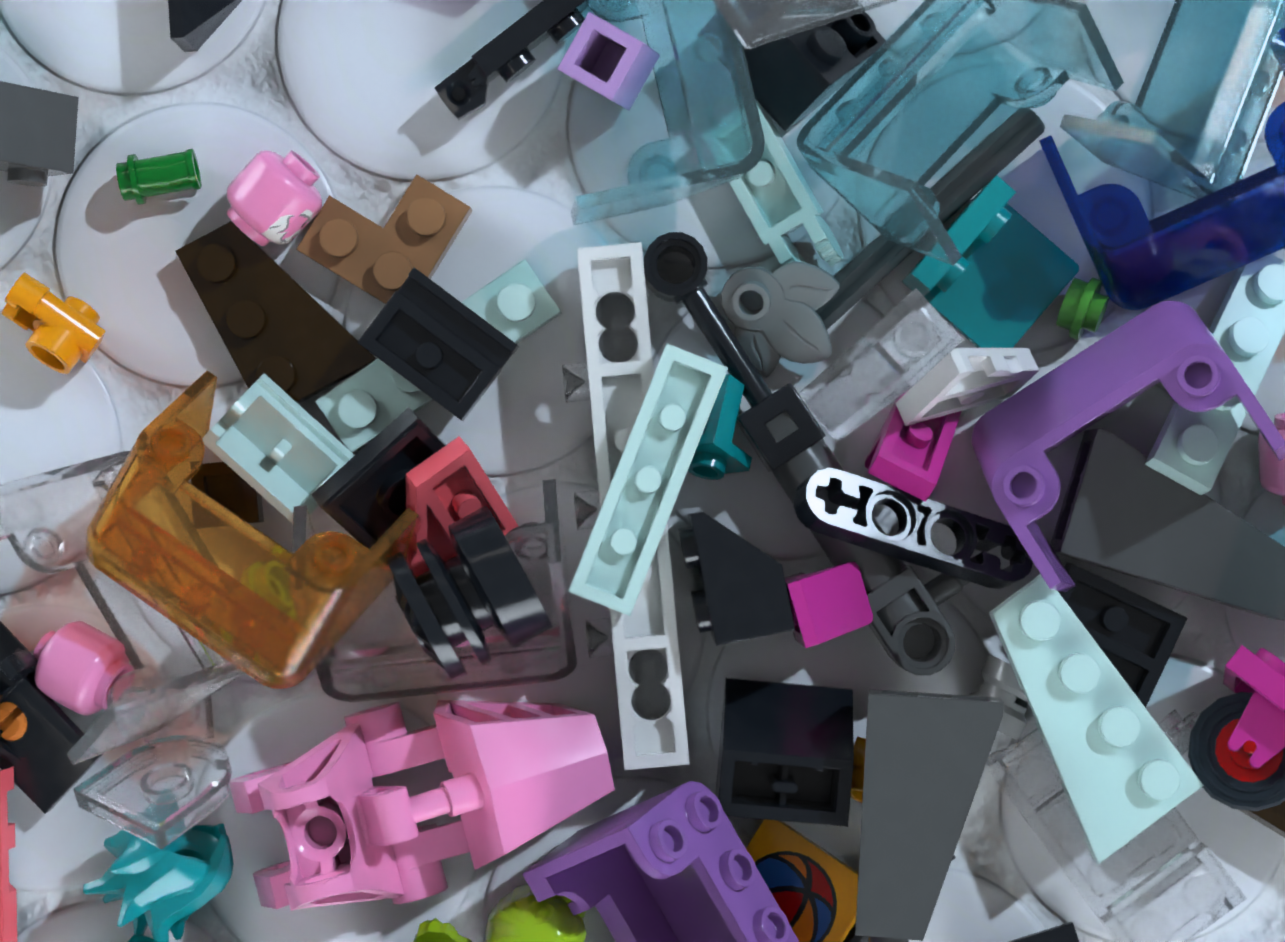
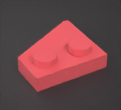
[405,436,521,577]

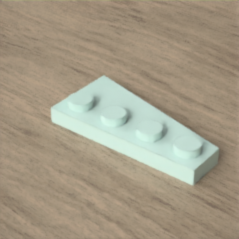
[989,574,1204,864]

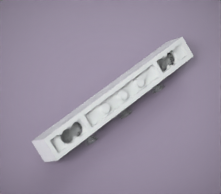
[562,242,690,771]

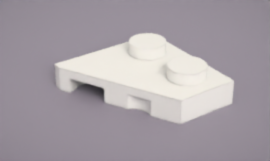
[895,348,1039,426]

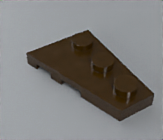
[175,221,378,404]

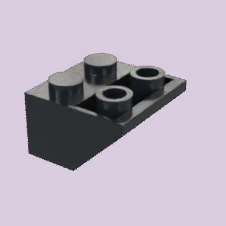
[700,0,888,131]
[678,512,795,646]
[715,677,854,827]

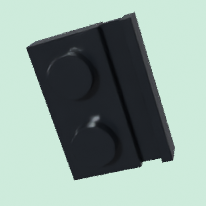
[357,267,519,421]

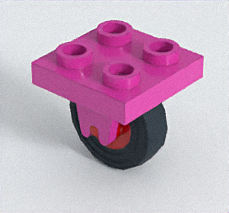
[1188,645,1285,811]

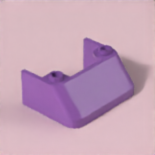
[972,301,1285,592]

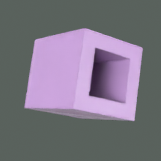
[557,12,660,110]

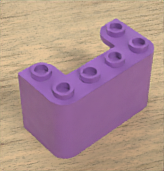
[522,781,799,942]

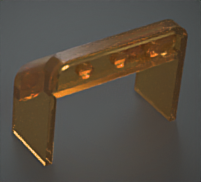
[86,371,419,689]

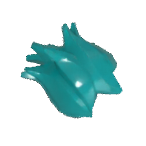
[83,795,234,942]

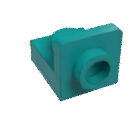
[688,374,752,480]

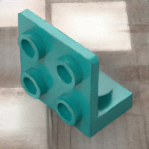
[902,175,1079,348]

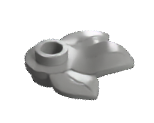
[721,261,840,377]

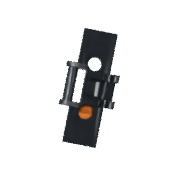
[0,621,103,814]

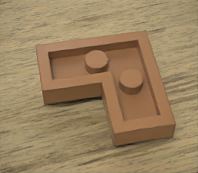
[296,174,473,304]

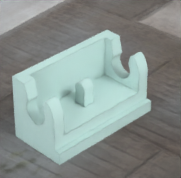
[200,373,355,528]

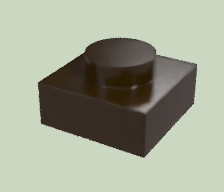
[190,462,264,529]

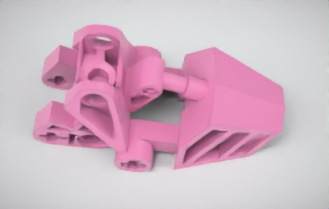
[228,700,615,911]

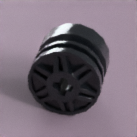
[386,506,552,682]

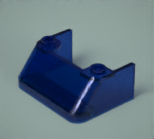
[1039,28,1285,310]

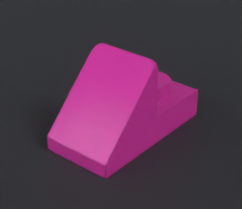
[865,379,962,502]
[785,562,873,648]

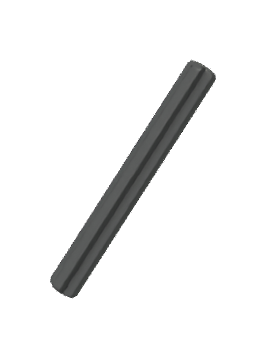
[816,106,1045,329]

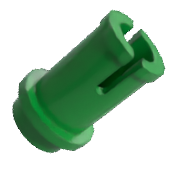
[116,149,202,205]

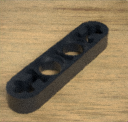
[793,468,1033,589]

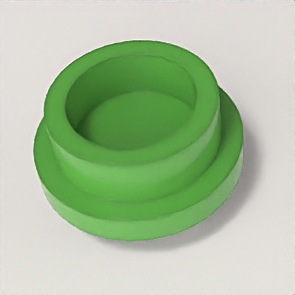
[1056,277,1109,340]

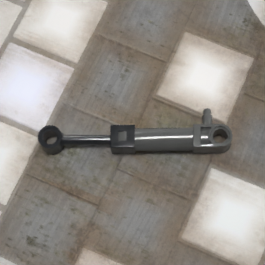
[645,232,970,675]

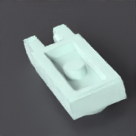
[703,101,844,267]

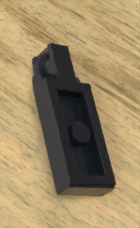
[434,0,589,120]

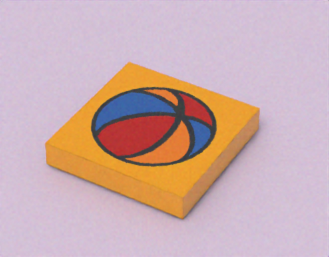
[746,819,859,942]

